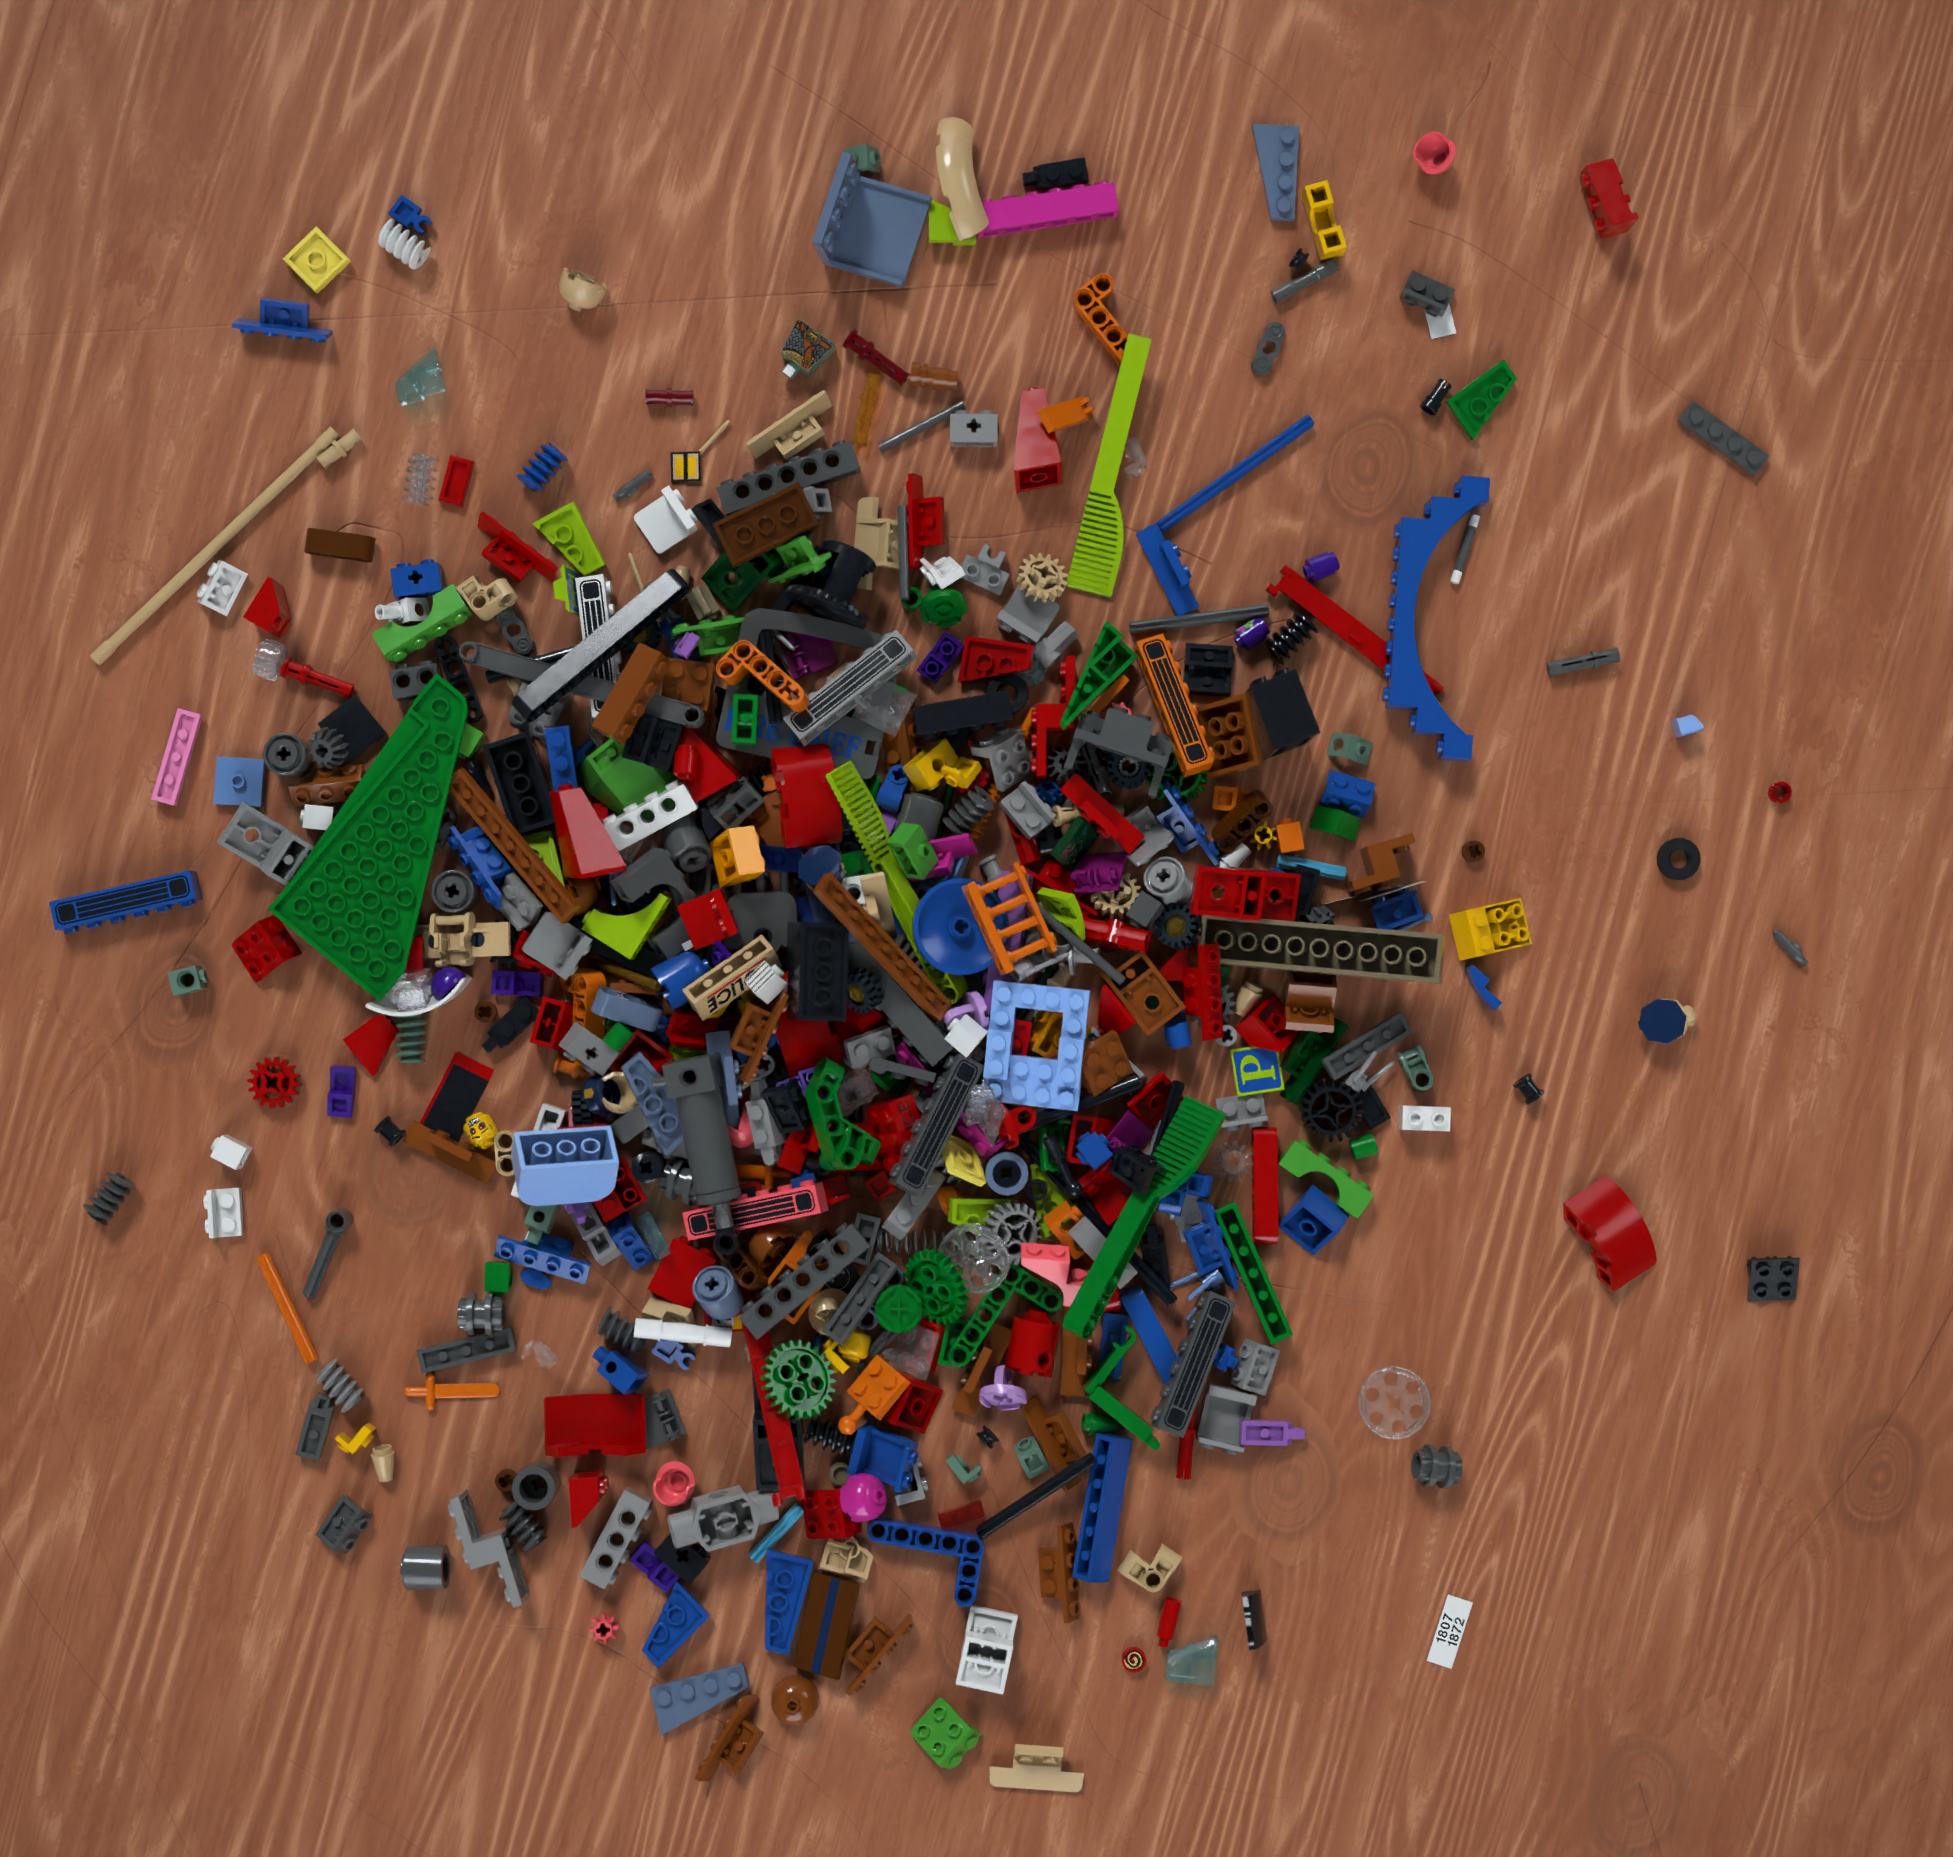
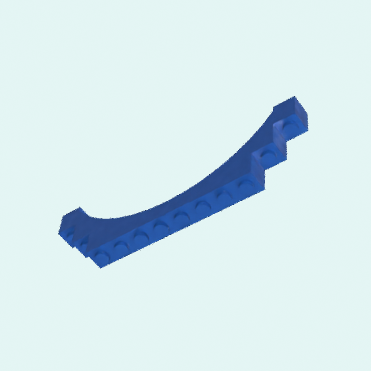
[1382,475,1490,762]

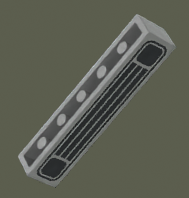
[783,630,917,747]

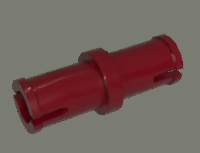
[645,388,693,407]

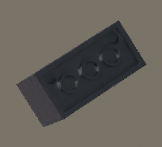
[1245,668,1321,760]
[786,922,849,1021]

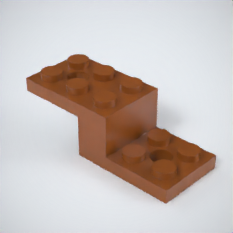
[1083,914,1186,1036]

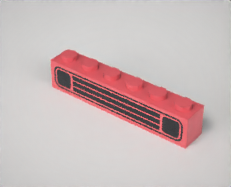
[682,1179,829,1241]

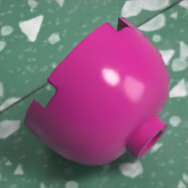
[840,1473,887,1522]

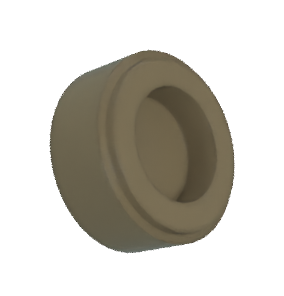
[829,1461,850,1486]

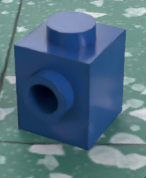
[1076,1131,1113,1171]

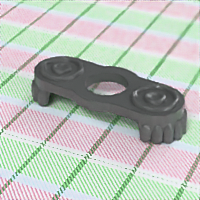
[1251,322,1285,377]
[495,606,535,657]

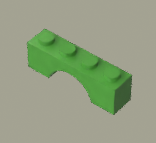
[371,584,473,664]
[1278,1139,1374,1219]

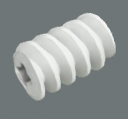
[378,218,431,270]

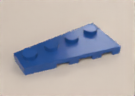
[764,1548,814,1655]

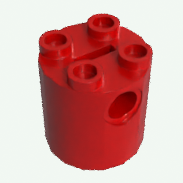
[1005,1309,1061,1377]

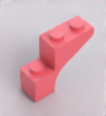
[1021,1242,1089,1307]

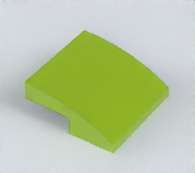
[1036,887,1085,941]

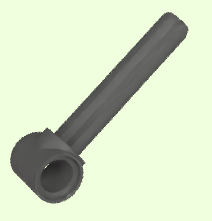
[302,1208,353,1299]

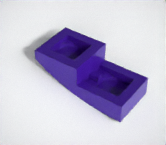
[491,970,544,997]
[327,1065,356,1118]
[629,1540,680,1592]

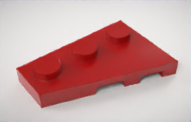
[958,635,1035,683]

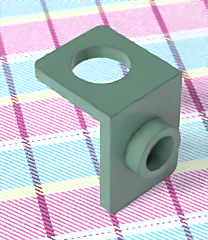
[1327,732,1373,765]

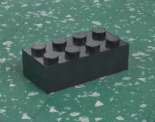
[912,691,1013,740]
[483,731,556,836]

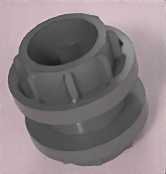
[660,1159,697,1206]
[457,1293,505,1335]
[1411,1444,1463,1489]

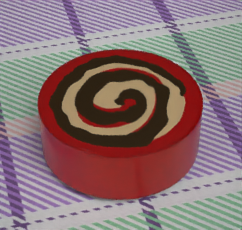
[1122,1647,1146,1673]

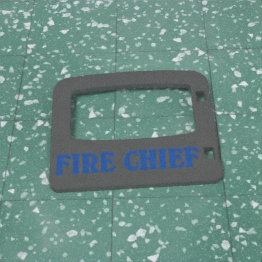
[716,608,897,780]

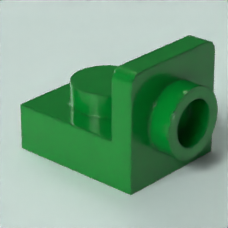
[841,849,874,878]

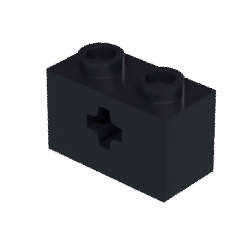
[654,1533,711,1585]

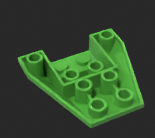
[579,739,678,836]

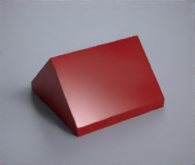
[1125,1071,1184,1129]

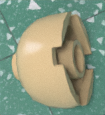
[559,268,608,311]

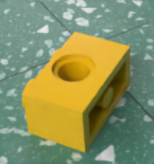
[902,738,959,791]

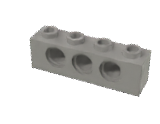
[579,1486,653,1590]

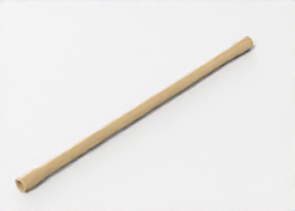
[90,426,341,665]

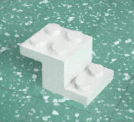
[956,1605,1018,1694]

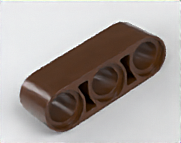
[304,528,376,563]
[1211,790,1273,852]
[713,1236,768,1294]

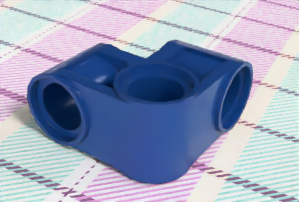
[1163,1009,1192,1049]
[1157,1171,1214,1217]

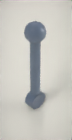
[1390,912,1433,931]

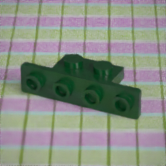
[1279,1018,1348,1106]

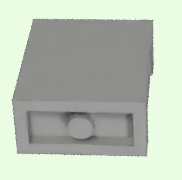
[1195,1382,1257,1455]

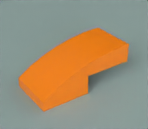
[1212,786,1262,812]

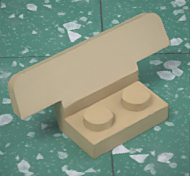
[854,497,908,590]
[989,1744,1084,1792]

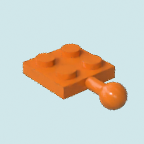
[838,1354,911,1435]

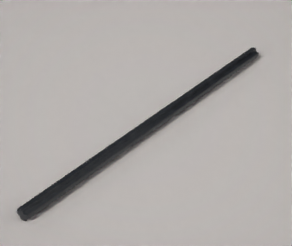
[945,1053,1177,1306]

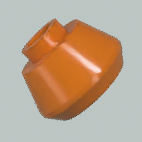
[936,1185,964,1216]

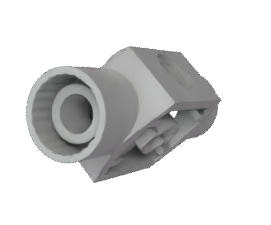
[667,1485,779,1552]

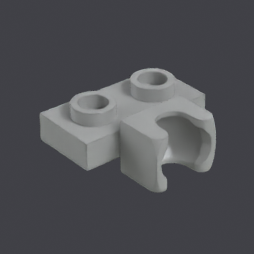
[961,543,1010,595]

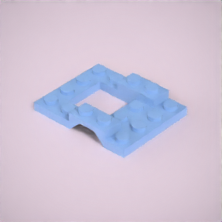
[982,980,1091,1111]

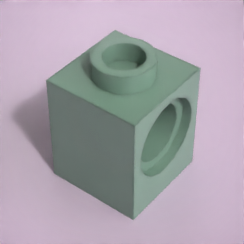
[167,965,209,996]

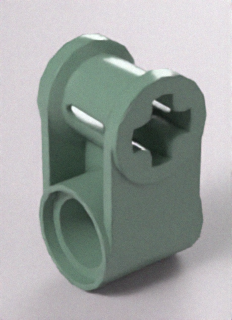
[1396,1044,1434,1091]

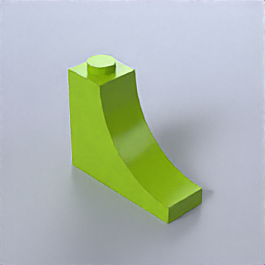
[582,893,672,960]

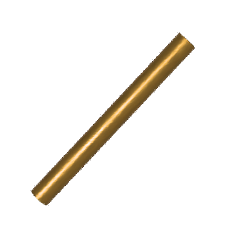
[591,959,662,991]

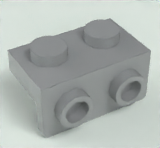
[843,1025,896,1069]

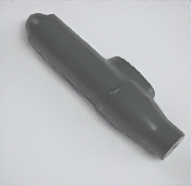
[612,470,653,501]
[1773,930,1809,967]

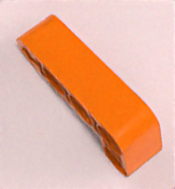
[1073,273,1128,366]
[716,640,810,712]
[560,967,606,1066]

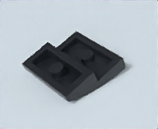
[1183,643,1233,697]
[318,694,386,763]
[622,714,686,773]

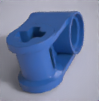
[875,765,909,813]

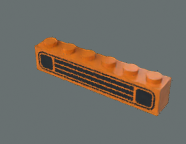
[1134,633,1215,778]

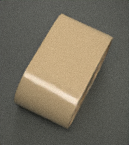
[494,1130,514,1176]

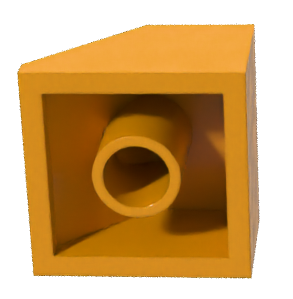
[709,826,765,888]

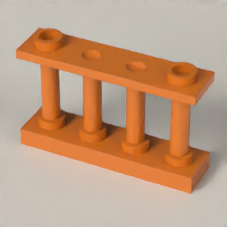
[961,862,1057,975]

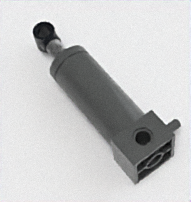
[651,1052,742,1255]

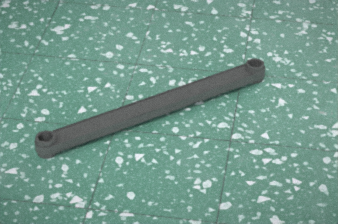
[459,641,705,729]

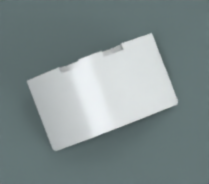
[365,966,473,1016]

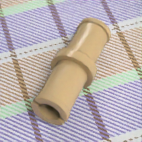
[316,428,362,470]

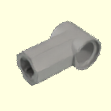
[1034,621,1079,669]

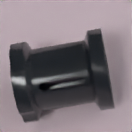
[1513,1073,1544,1105]
[374,1116,406,1147]

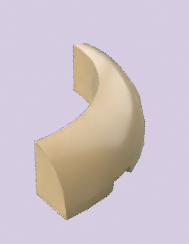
[936,117,990,241]

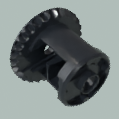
[785,540,876,629]

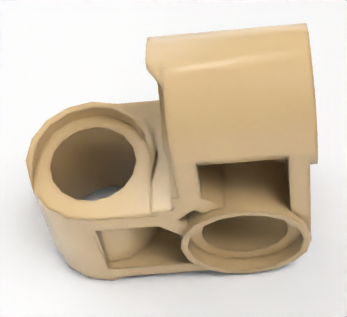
[456,575,518,621]
[1117,1543,1182,1592]

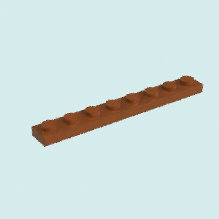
[450,768,581,924]
[812,872,952,1022]

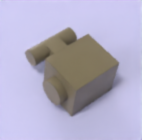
[686,584,722,622]

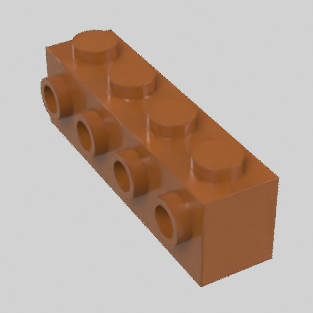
[591,643,671,745]

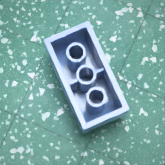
[511,1126,619,1206]

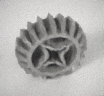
[979,1200,1042,1266]

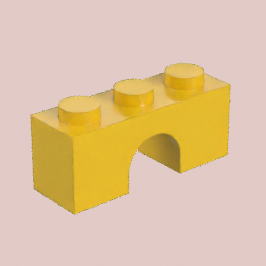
[1301,180,1347,262]

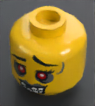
[463,1112,499,1149]

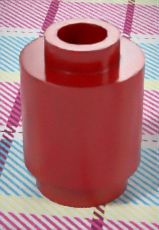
[673,745,699,782]

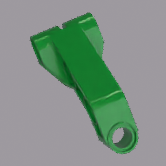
[805,1057,882,1171]

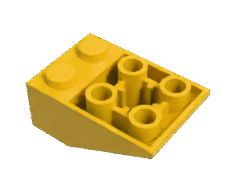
[1449,898,1532,961]

